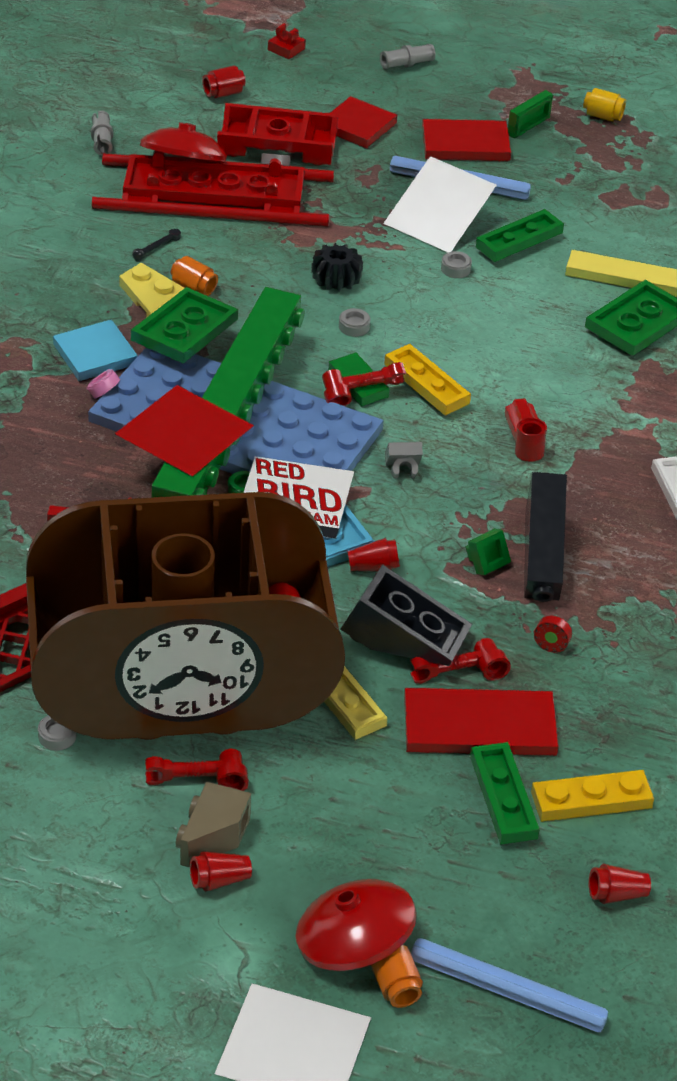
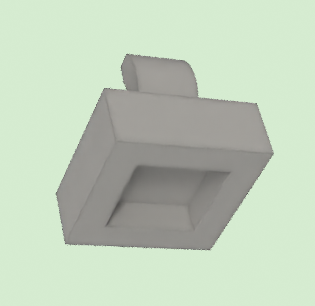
[385,442,423,478]

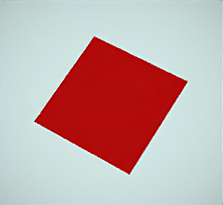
[115,385,254,476]

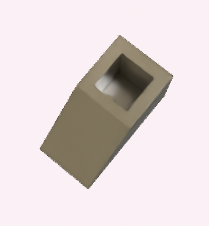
[176,782,251,867]

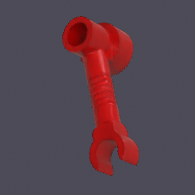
[322,362,406,406]
[410,638,511,684]
[145,748,249,791]

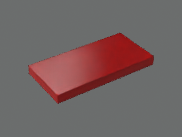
[404,688,558,756]

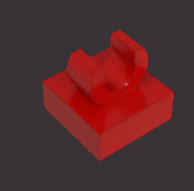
[268,23,306,59]

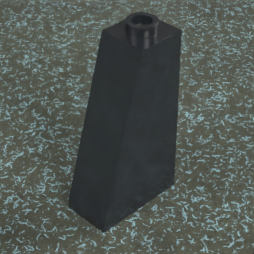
[524,472,567,602]

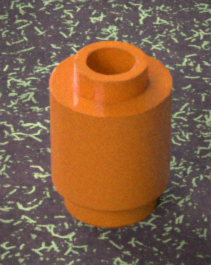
[171,256,218,296]
[371,945,423,1008]

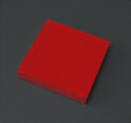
[330,96,397,148]

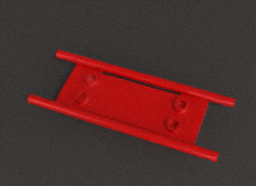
[92,151,334,226]

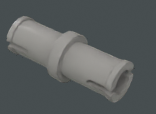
[380,44,436,69]
[91,111,113,155]

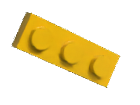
[384,344,471,416]
[531,770,654,822]

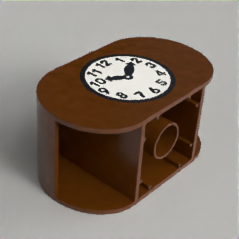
[26,492,345,740]

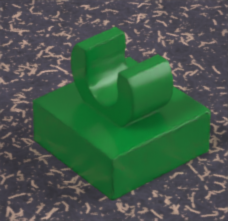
[465,528,511,575]

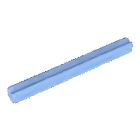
[390,156,531,200]
[411,938,608,1032]

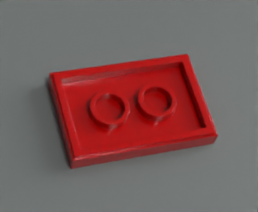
[422,119,511,161]

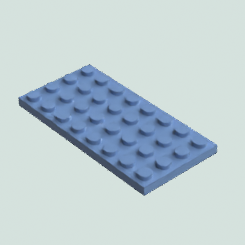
[88,348,383,474]

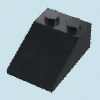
[340,564,472,666]

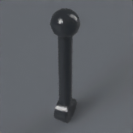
[132,229,181,260]

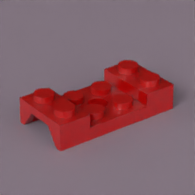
[217,103,338,165]

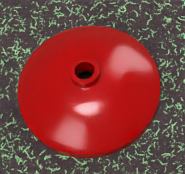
[140,122,227,161]
[296,879,417,971]

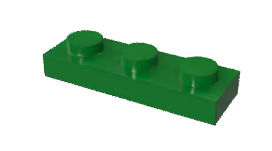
[476,209,564,262]
[470,742,540,845]

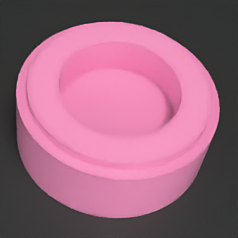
[87,369,120,398]

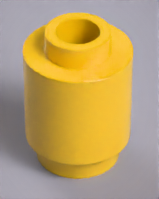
[583,88,626,122]

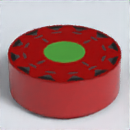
[534,615,572,653]

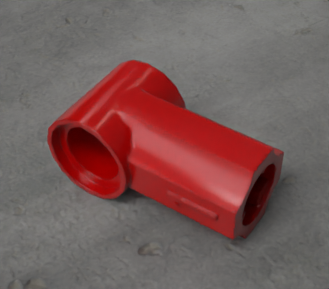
[505,398,547,462]

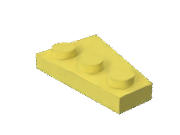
[119,263,184,318]

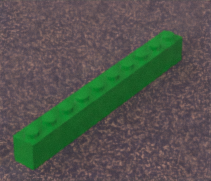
[151,287,305,498]

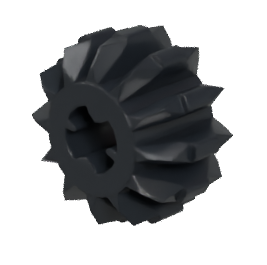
[311,243,363,292]

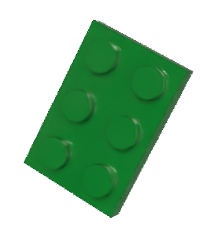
[585,280,677,356]
[131,287,239,364]

